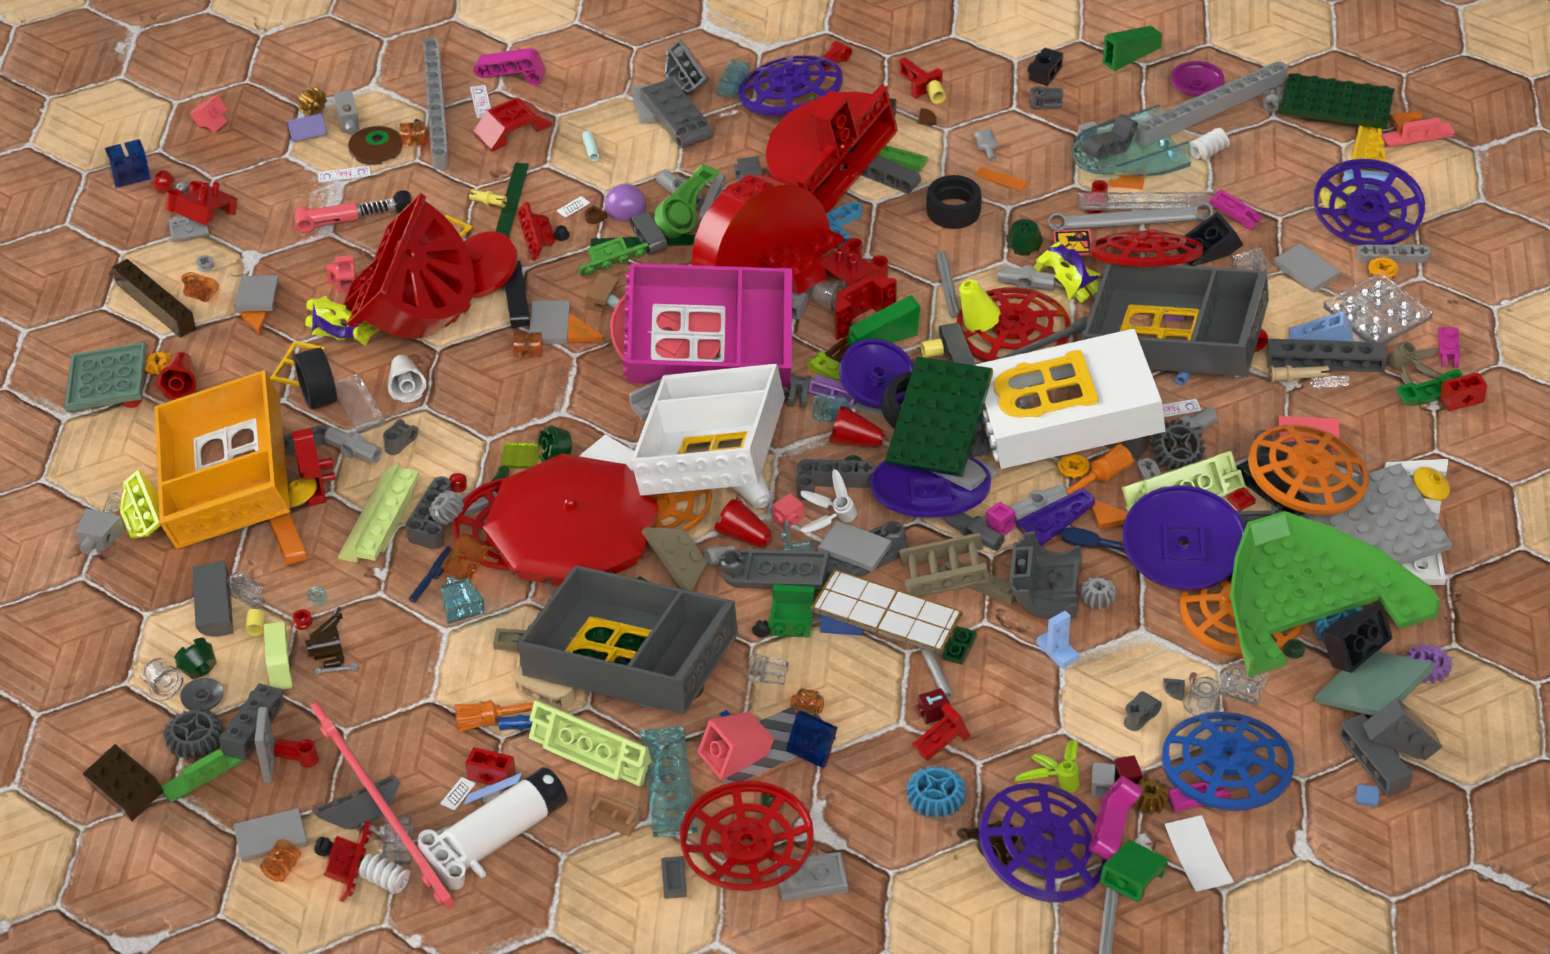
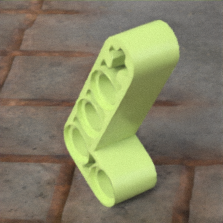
[263,621,293,690]

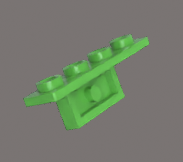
[578,237,649,276]
[161,749,245,802]

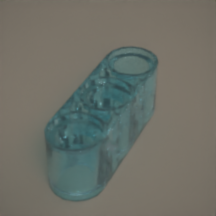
[717,59,750,98]

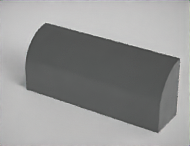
[192,560,234,637]

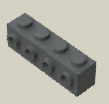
[219,683,284,760]
[1339,714,1413,797]

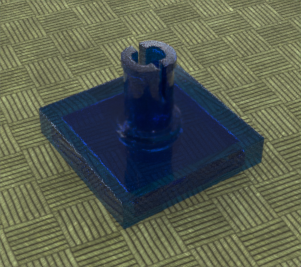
[786,710,838,768]

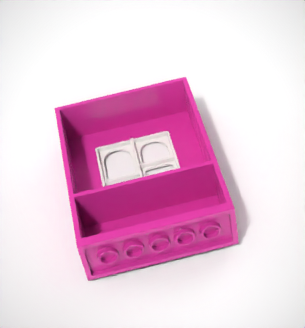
[623,263,792,388]

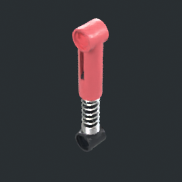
[294,190,412,233]

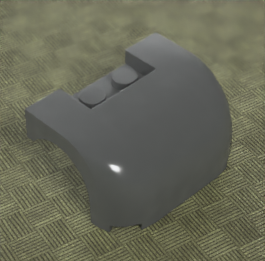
[1010,531,1082,619]

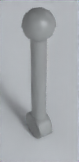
[314,663,358,675]

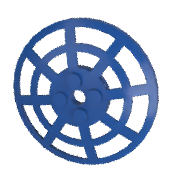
[1162,712,1294,811]

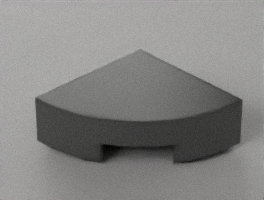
[1163,678,1185,701]

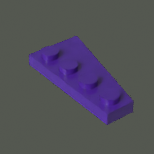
[1016,488,1095,546]

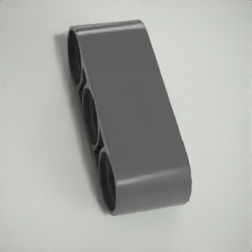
[630,212,667,254]

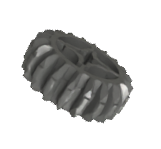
[1151,419,1205,470]
[164,707,223,761]

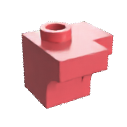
[190,95,228,132]
[326,255,357,293]

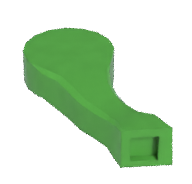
[655,164,721,239]

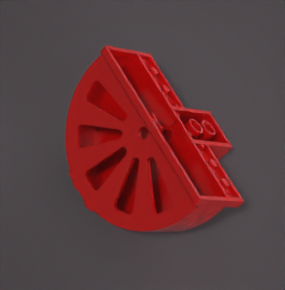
[766,85,898,214]
[691,175,844,295]
[343,193,476,339]

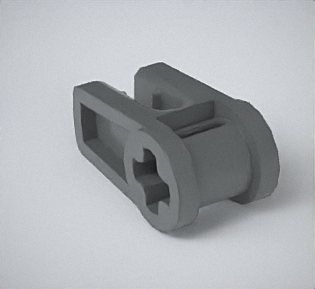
[1029,86,1063,110]
[788,373,811,409]

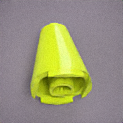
[960,280,1001,332]

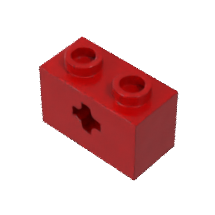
[1440,372,1488,411]
[465,747,516,789]

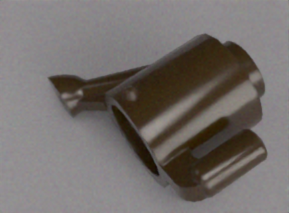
[305,607,345,668]
[956,821,1020,867]

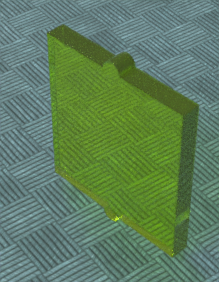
[501,442,540,469]

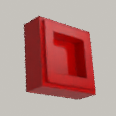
[1227,487,1256,511]

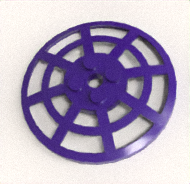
[739,55,843,116]
[1313,159,1425,245]
[979,783,1107,902]

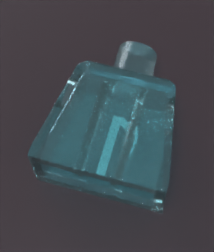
[441,576,485,624]

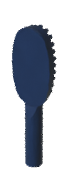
[1061,527,1125,551]
[409,546,455,603]

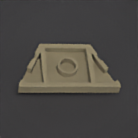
[641,527,707,591]

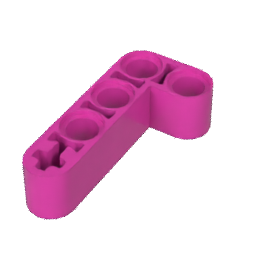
[473,48,546,85]
[1089,776,1142,861]

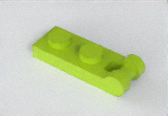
[806,351,841,382]

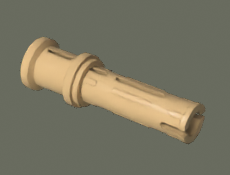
[1268,365,1329,383]

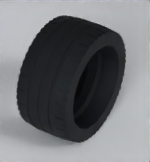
[926,175,982,229]
[293,347,337,409]
[881,372,912,429]

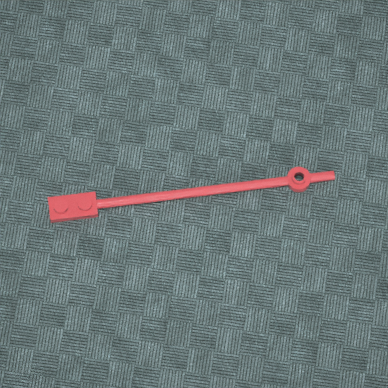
[311,702,456,909]

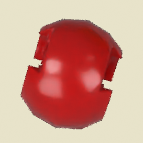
[151,170,175,193]

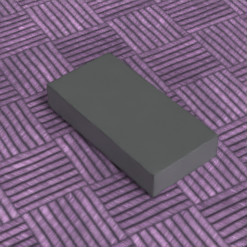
[661,856,687,899]

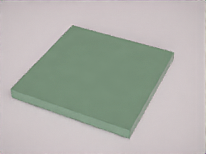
[64,342,147,412]
[1314,651,1435,716]

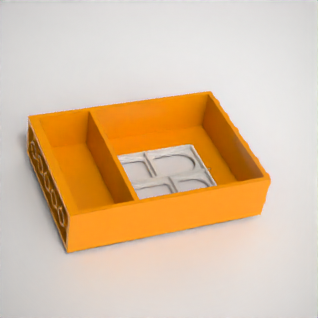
[154,370,290,549]

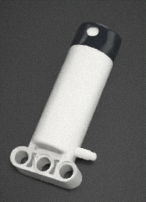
[418,767,568,890]

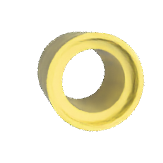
[926,80,946,104]
[921,338,944,358]
[245,609,265,637]

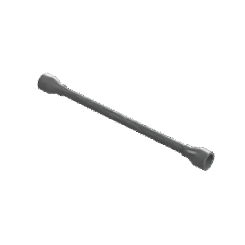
[992,316,1089,361]

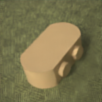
[515,665,576,711]

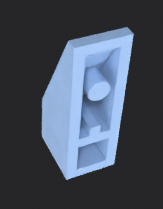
[1289,311,1352,341]

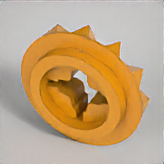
[1368,257,1399,280]
[145,350,172,374]
[1058,454,1090,480]

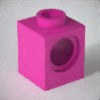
[986,501,1015,536]

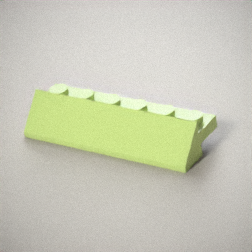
[1122,451,1246,512]
[338,462,419,563]
[529,700,652,786]

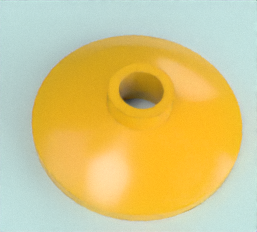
[1413,467,1450,501]
[288,477,318,507]

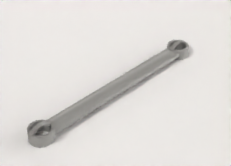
[1047,203,1213,232]

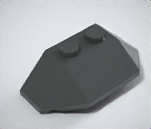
[664,39,711,94]
[312,775,400,830]

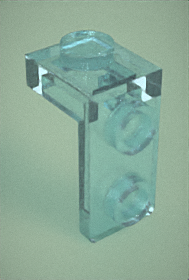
[781,521,815,551]

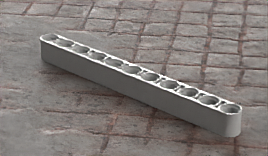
[423,37,449,170]
[1136,62,1288,146]

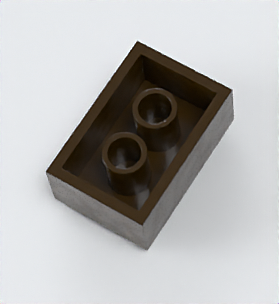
[82,744,164,822]

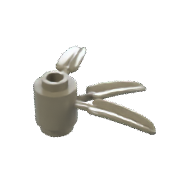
[1388,341,1442,384]

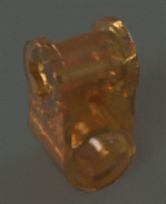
[181,272,219,302]

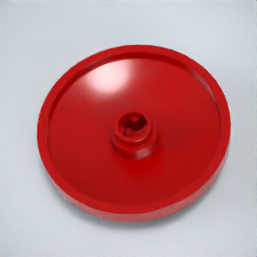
[464,231,518,298]

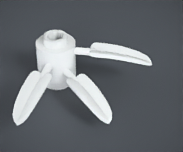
[800,469,857,533]

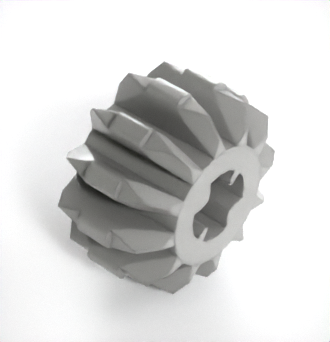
[429,490,464,525]
[1080,575,1116,610]

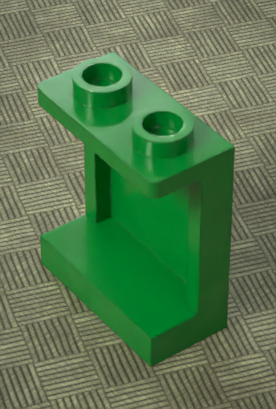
[768,584,815,638]
[1100,839,1169,903]

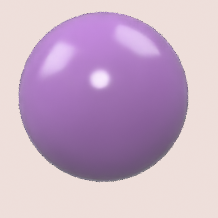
[605,184,646,221]

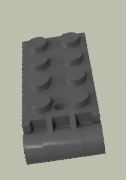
[641,78,713,148]

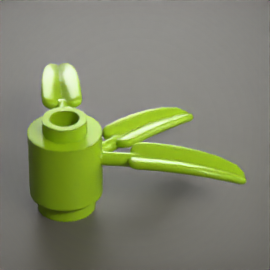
[1015,740,1080,793]

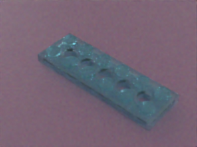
[641,726,697,837]

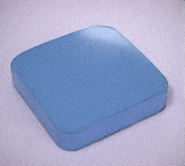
[1356,784,1379,807]

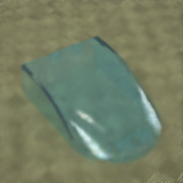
[1072,105,1191,176]

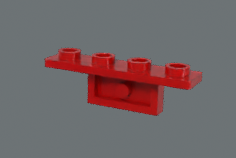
[517,201,555,261]
[323,821,372,902]

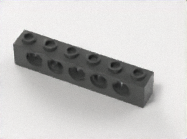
[1266,339,1387,372]

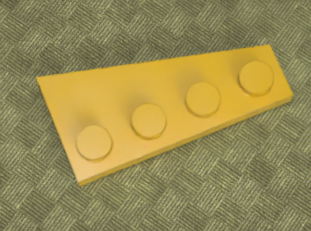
[1351,126,1387,170]

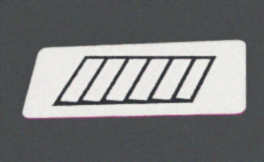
[557,196,590,217]
[440,777,475,810]

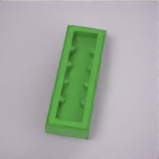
[877,145,928,172]

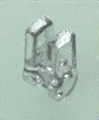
[1230,248,1270,271]
[229,572,265,609]
[746,654,789,685]

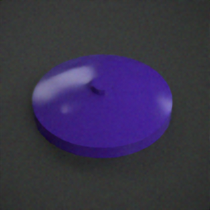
[839,339,914,409]

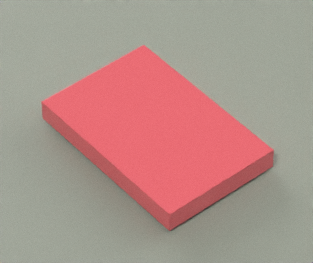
[1278,416,1340,451]

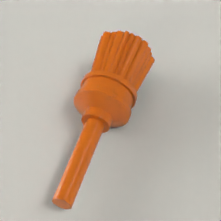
[1066,443,1134,495]
[454,699,534,733]

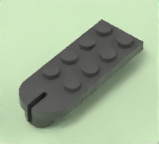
[824,521,908,585]
[719,549,830,590]

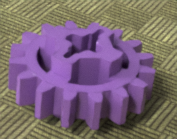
[1406,643,1452,684]

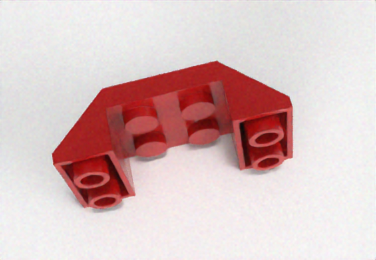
[473,97,552,152]
[835,276,897,341]

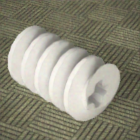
[1189,128,1230,160]
[359,853,410,894]

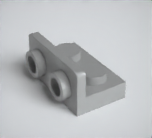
[168,216,209,242]
[629,379,662,421]

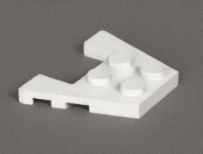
[1385,459,1449,519]

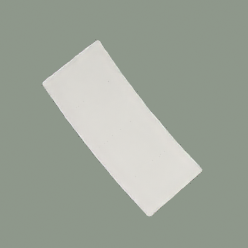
[1165,815,1234,891]

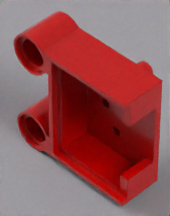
[165,181,238,225]
[823,238,888,290]
[292,428,336,507]

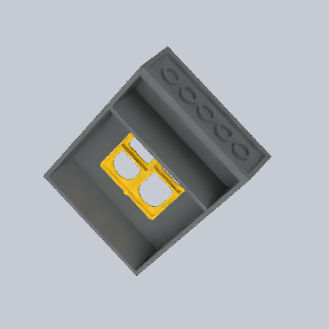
[1081,263,1269,377]
[517,565,738,714]

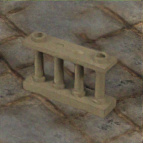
[899,533,990,597]

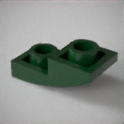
[942,626,977,665]

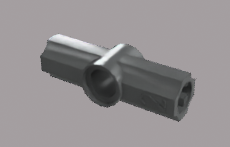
[946,512,1005,551]

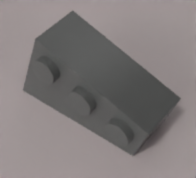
[1363,697,1443,760]

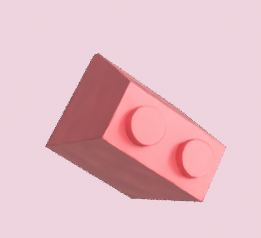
[697,712,774,780]

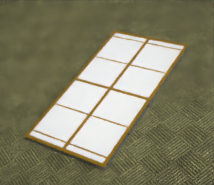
[810,569,962,654]

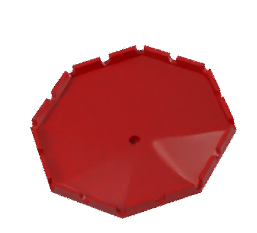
[483,454,659,586]

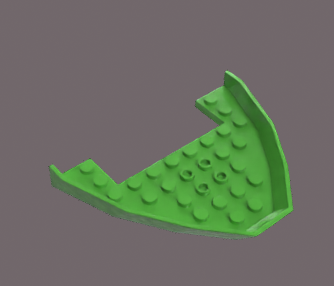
[1230,511,1440,678]

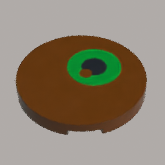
[348,126,402,165]

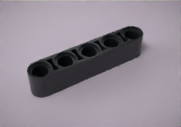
[505,260,530,328]
[1236,460,1310,516]

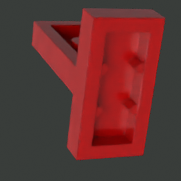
[899,57,943,99]
[912,703,970,761]

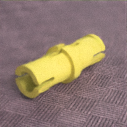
[469,189,507,208]

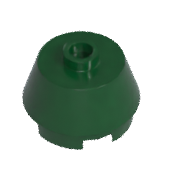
[1006,219,1043,256]
[538,425,572,462]
[174,638,217,679]

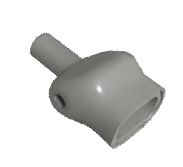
[974,129,998,161]

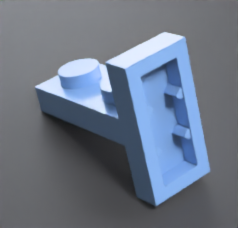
[1036,611,1079,669]

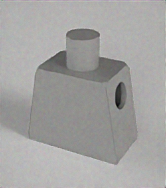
[334,90,359,135]
[76,508,124,554]

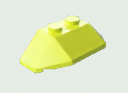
[120,470,161,539]

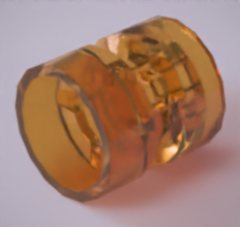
[400,121,427,147]
[513,332,543,357]
[260,839,301,882]

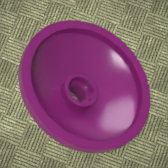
[1171,61,1224,97]

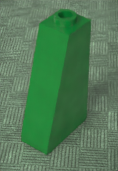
[1103,26,1162,72]
[847,295,921,346]

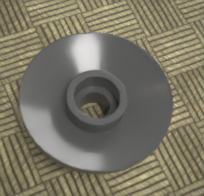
[180,678,223,711]

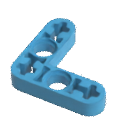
[827,202,862,249]

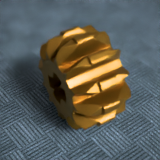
[297,87,328,116]
[1134,778,1169,815]

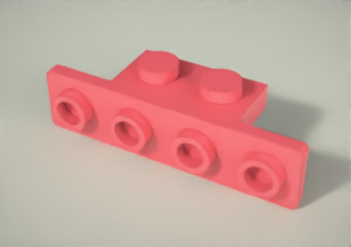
[1382,118,1455,147]

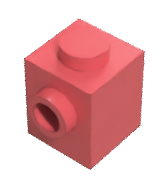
[772,493,804,529]

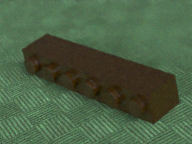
[112,259,196,338]

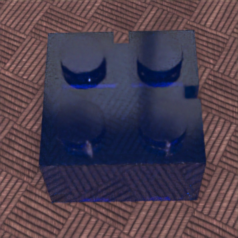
[105,139,151,188]

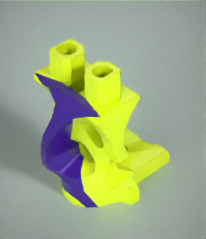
[1034,241,1101,303]
[305,296,380,345]

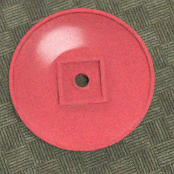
[610,294,721,360]

